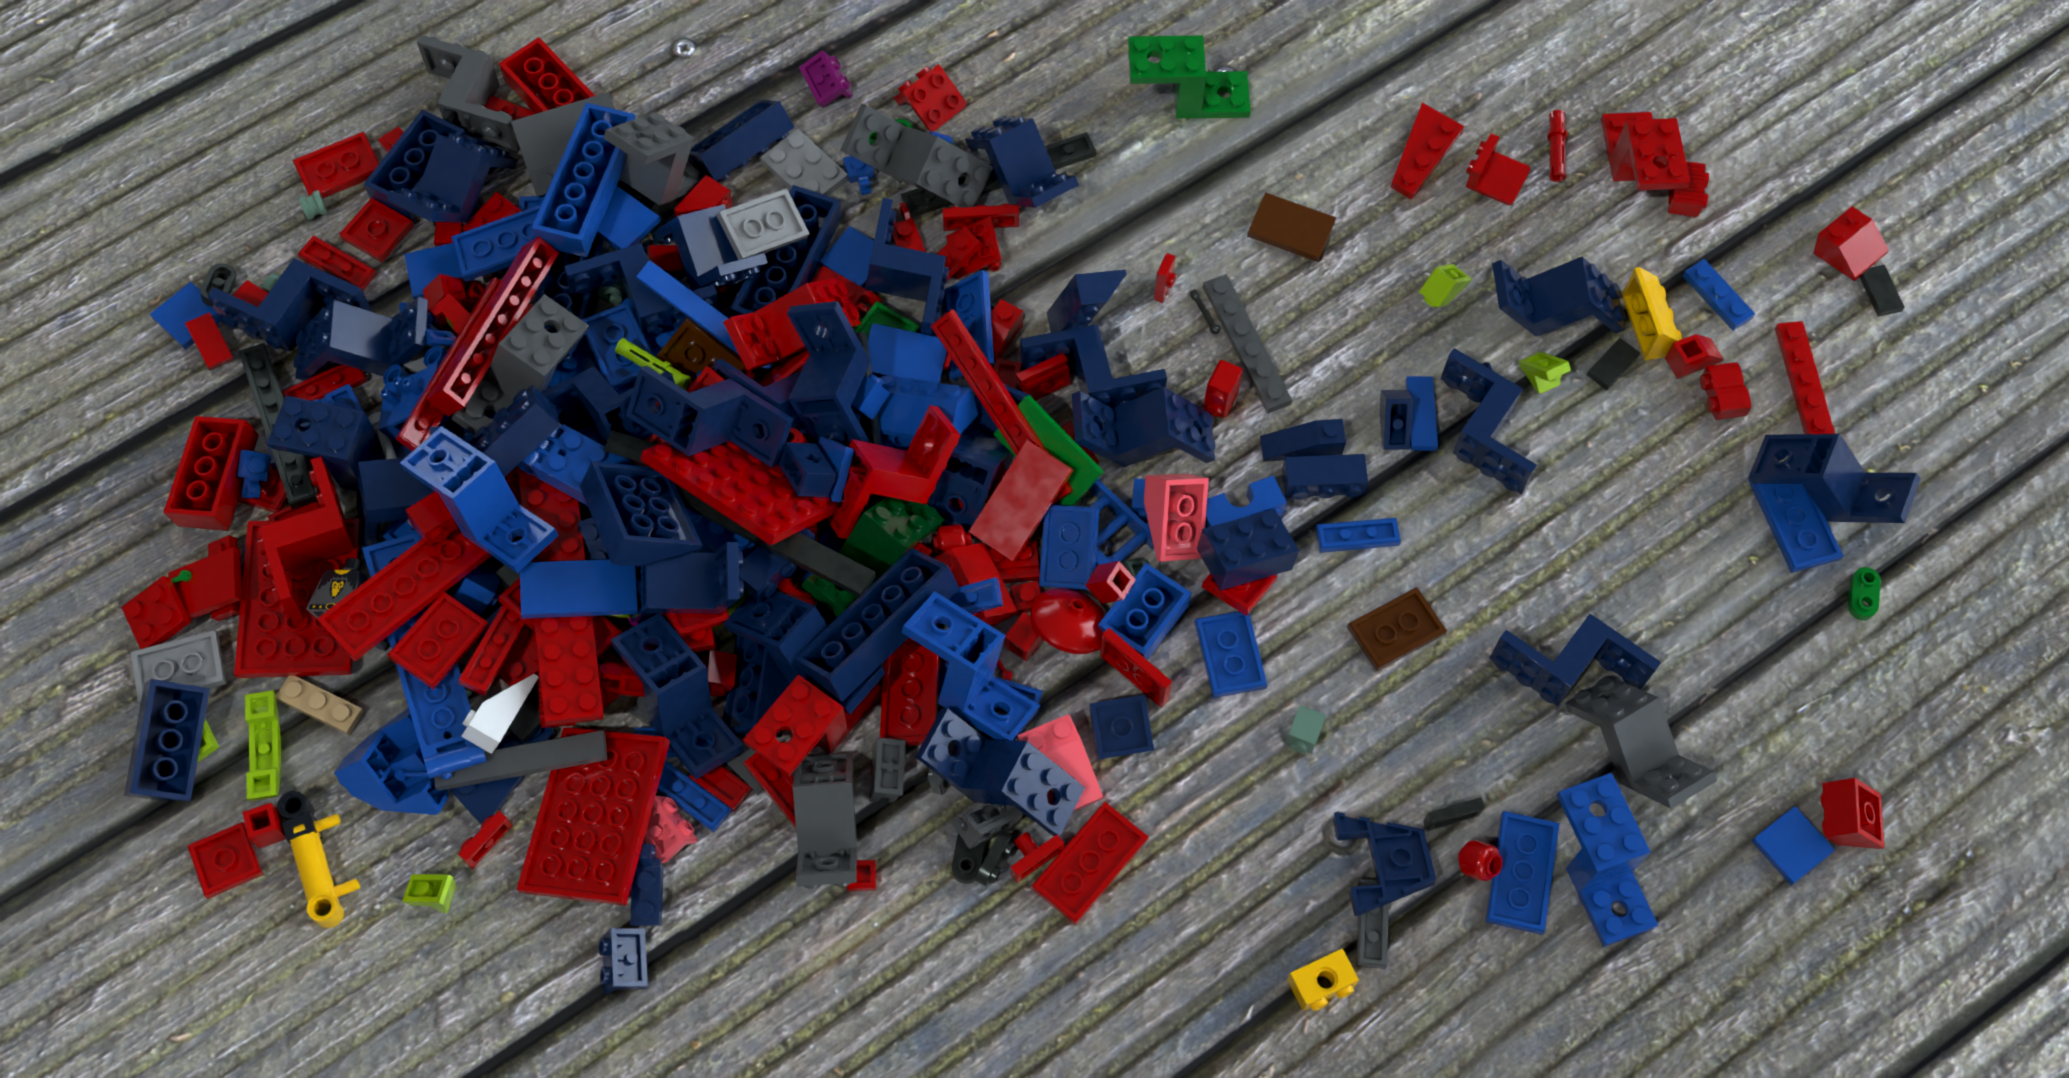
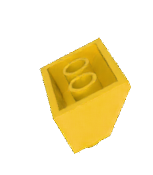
[1621,267,1682,360]

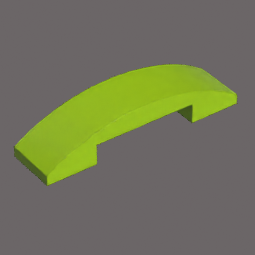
[245,690,281,801]

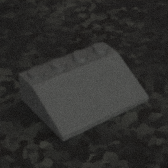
[511,92,615,196]

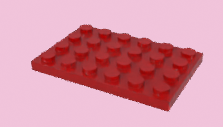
[640,441,838,546]
[234,518,361,678]
[516,727,670,906]

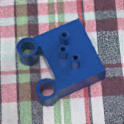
[379,346,451,443]

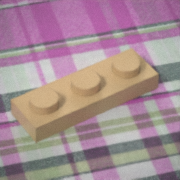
[276,676,365,736]

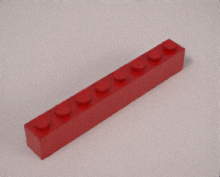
[427,236,559,416]

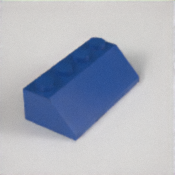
[878,375,978,439]

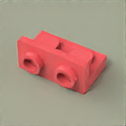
[644,796,698,863]

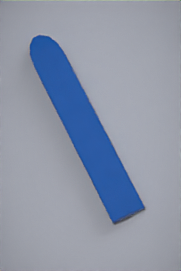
[636,260,772,370]

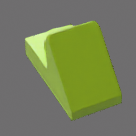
[1518,351,1571,394]
[402,874,456,913]

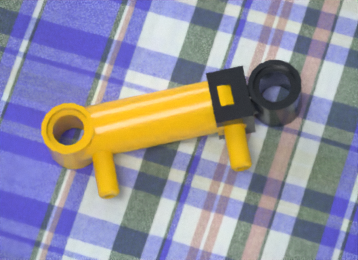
[277,791,360,929]

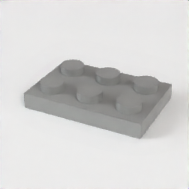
[760,129,848,196]
[717,188,810,260]
[131,630,227,704]

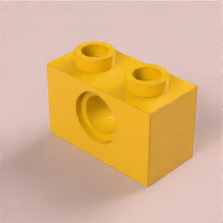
[1287,948,1359,1012]

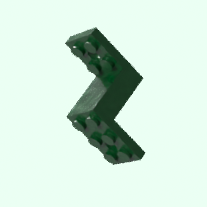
[801,497,945,617]

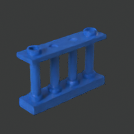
[1041,478,1154,569]

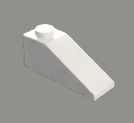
[461,674,539,754]

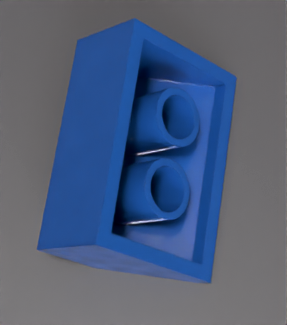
[1098,563,1192,660]

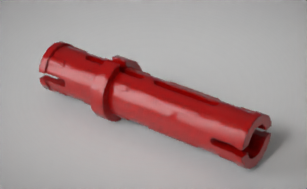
[1547,110,1568,182]

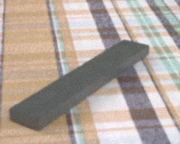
[434,730,607,791]

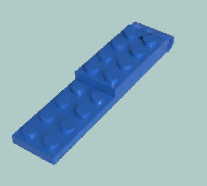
[517,424,757,560]
[362,532,487,779]

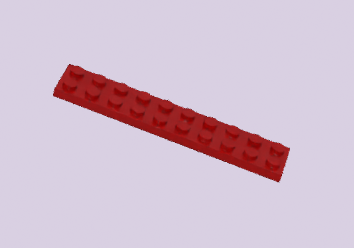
[517,466,604,726]
[317,467,522,661]

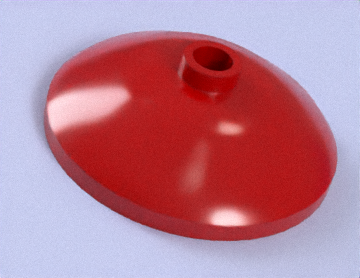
[1031,588,1107,654]

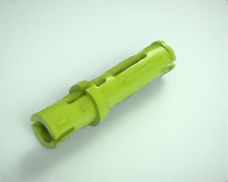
[615,338,691,390]

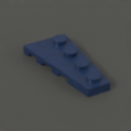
[449,727,556,825]

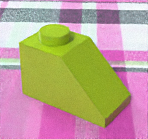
[1419,264,1472,308]

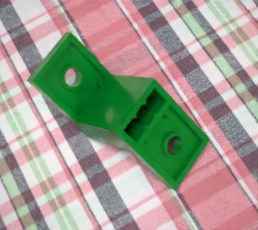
[1128,35,1251,119]

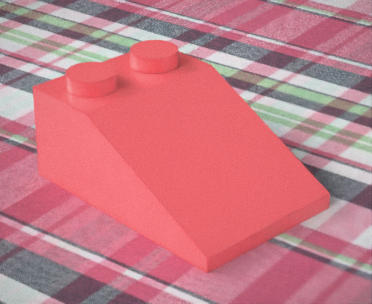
[1144,473,1209,562]
[1017,714,1103,811]

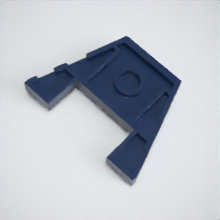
[1333,812,1436,916]

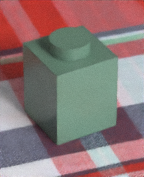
[1285,705,1326,754]

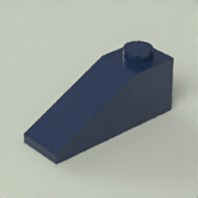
[1260,419,1346,462]

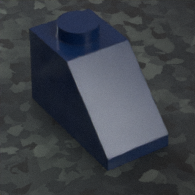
[1379,390,1413,450]

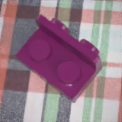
[799,50,853,108]

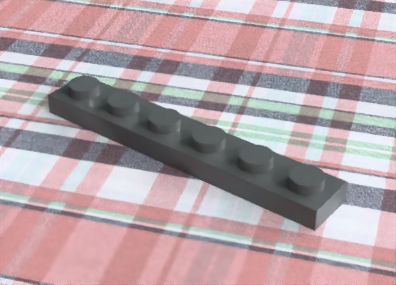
[1202,274,1292,413]

